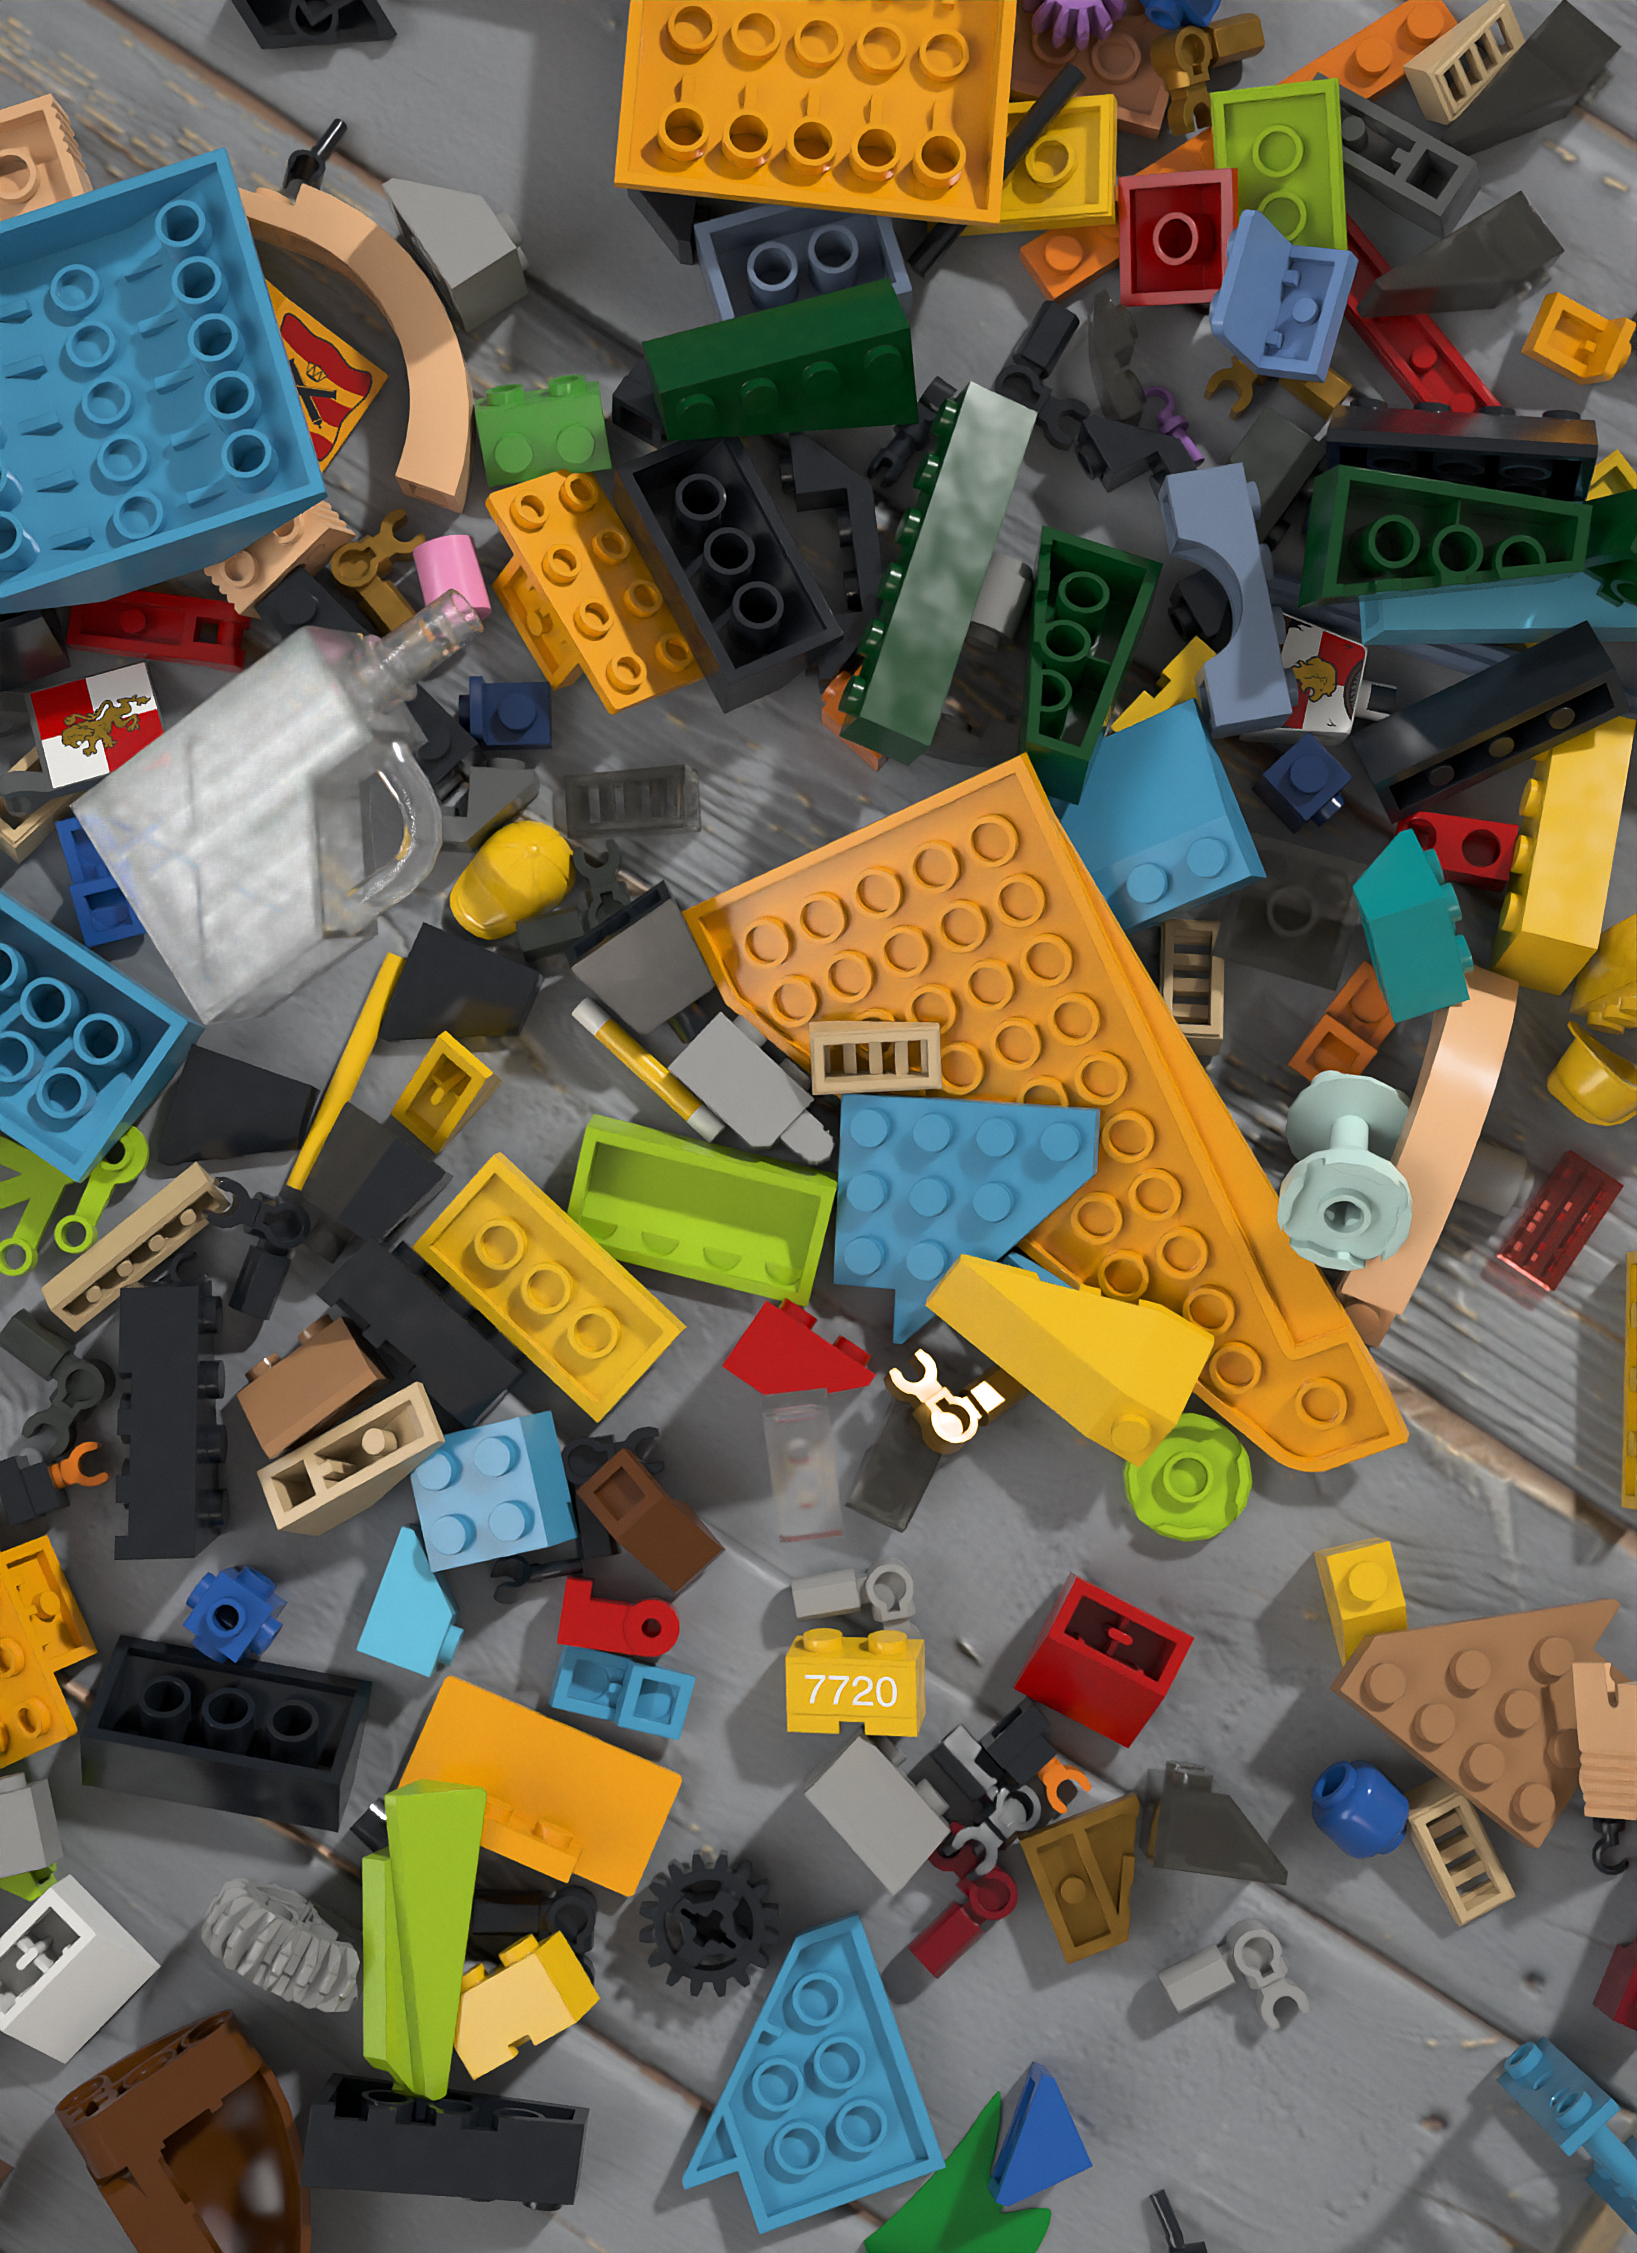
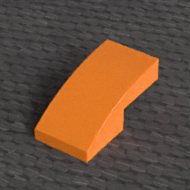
[1287,959,1396,1082]

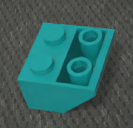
[1352,828,1474,1024]

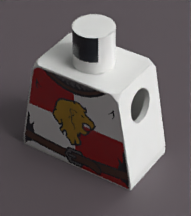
[1239,613,1396,746]

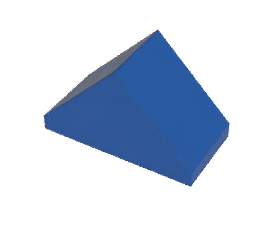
[987,2062,1093,2207]

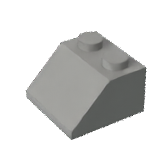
[382,178,530,333]
[804,1725,950,1896]

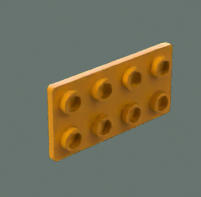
[485,469,704,715]
[0,1535,98,1769]
[397,1675,682,1897]

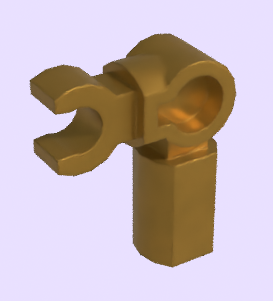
[1150,13,1265,136]
[1203,354,1354,422]
[330,508,431,657]
[883,1349,1032,1454]

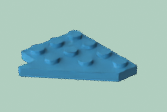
[833,1092,1101,1344]
[682,1910,946,2235]

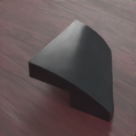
[231,0,398,50]
[378,922,544,1043]
[157,1044,321,1166]

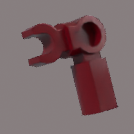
[908,1820,1018,1979]

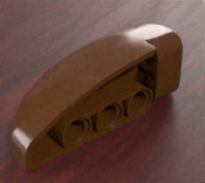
[55,2009,311,2253]

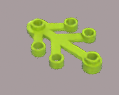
[0,1125,149,1277]

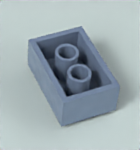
[694,204,912,322]

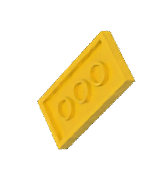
[412,1152,687,1423]

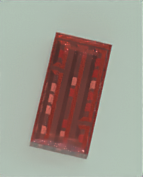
[1496,1150,1624,1292]

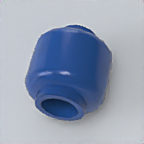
[1311,1760,1409,1859]

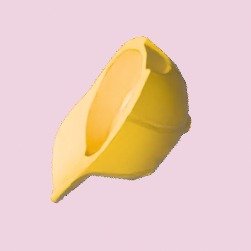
[450,820,576,940]

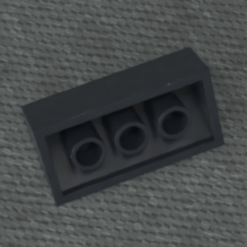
[612,436,844,714]
[80,1635,372,1833]

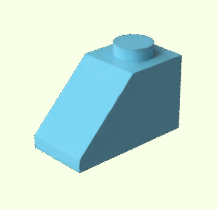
[356,1523,464,1677]

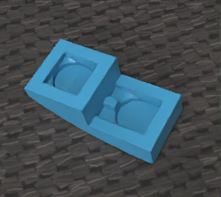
[548,1645,696,1740]

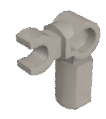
[790,1557,923,1639]
[1157,1919,1310,2031]

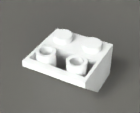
[0,1874,161,2064]

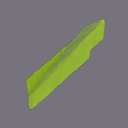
[362,1779,487,2101]

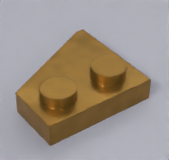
[1018,1792,1140,1965]

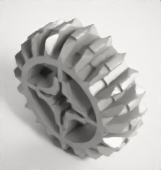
[201,1877,363,2013]

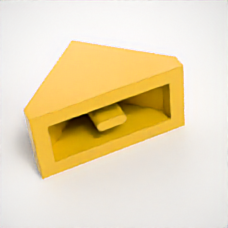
[390,1031,503,1155]

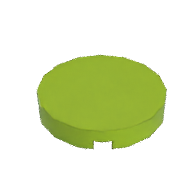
[1122,1413,1252,1542]

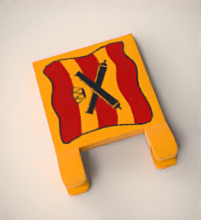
[265,279,389,473]

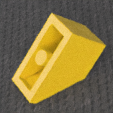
[1314,1537,1407,1668]

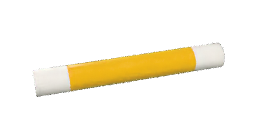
[571,996,727,1143]

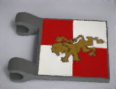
[0,660,176,817]

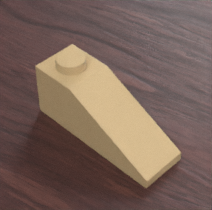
[257,1382,446,1536]

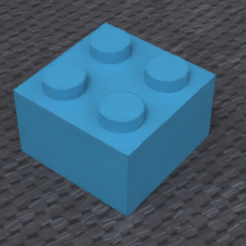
[409,1410,579,1573]

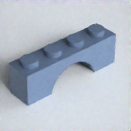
[1158,462,1298,740]

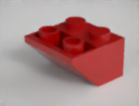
[722,1298,876,1404]
[1012,1572,1194,1749]

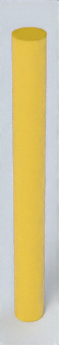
[286,952,407,1194]

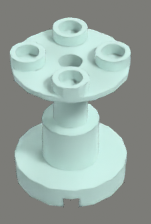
[1277,1070,1413,1271]

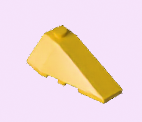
[925,1253,1215,1468]

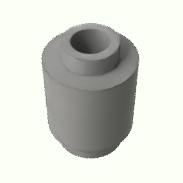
[964,552,1033,652]
[1455,1139,1535,1217]

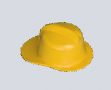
[1546,1020,1637,1126]

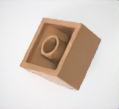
[236,1314,396,1459]

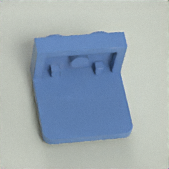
[1209,209,1359,383]

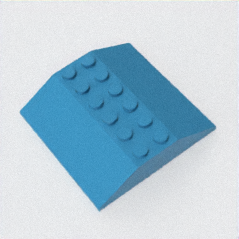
[0,147,329,614]

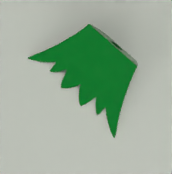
[864,2091,1051,2253]

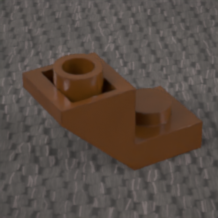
[576,1448,726,1593]

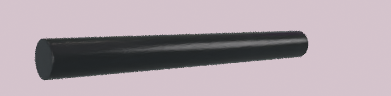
[905,62,1086,279]

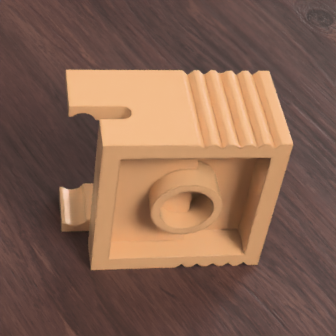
[0,93,93,221]
[204,500,356,619]
[1572,1662,1637,1820]

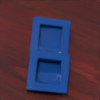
[55,805,150,948]

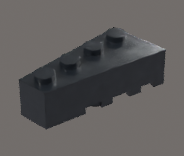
[114,1280,230,1560]
[299,2073,590,2211]

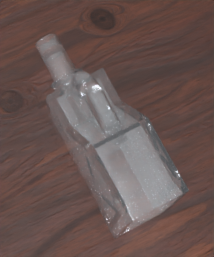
[69,589,483,1025]

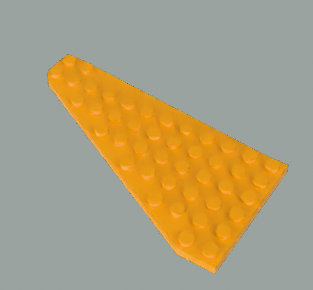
[682,752,1409,1472]

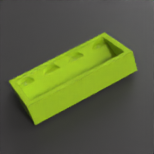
[567,1114,838,1307]

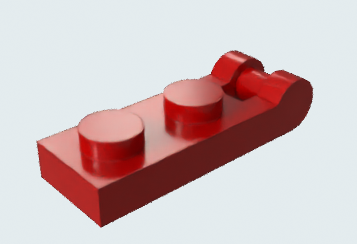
[66,590,252,673]

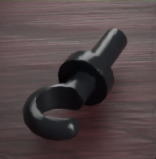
[1592,1817,1629,1875]

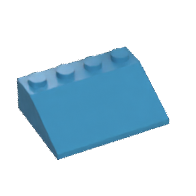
[1046,698,1267,937]
[0,888,206,1183]

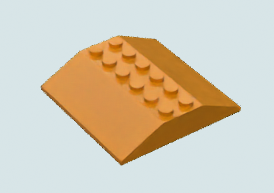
[614,0,1017,228]

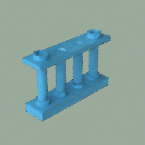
[1497,2036,1637,2235]

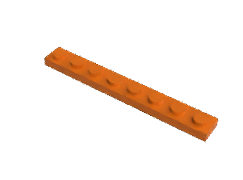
[1018,0,1458,304]

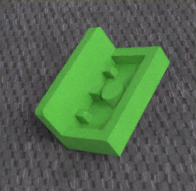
[475,374,612,487]

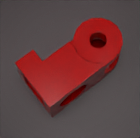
[1394,811,1519,893]
[557,1575,680,1657]

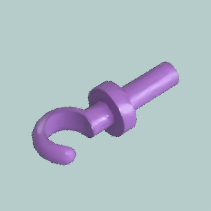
[1137,386,1205,468]

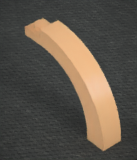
[238,183,476,514]
[1332,965,1519,1348]

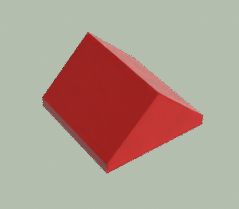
[1118,168,1238,307]

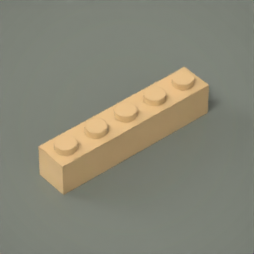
[40,1162,231,1332]

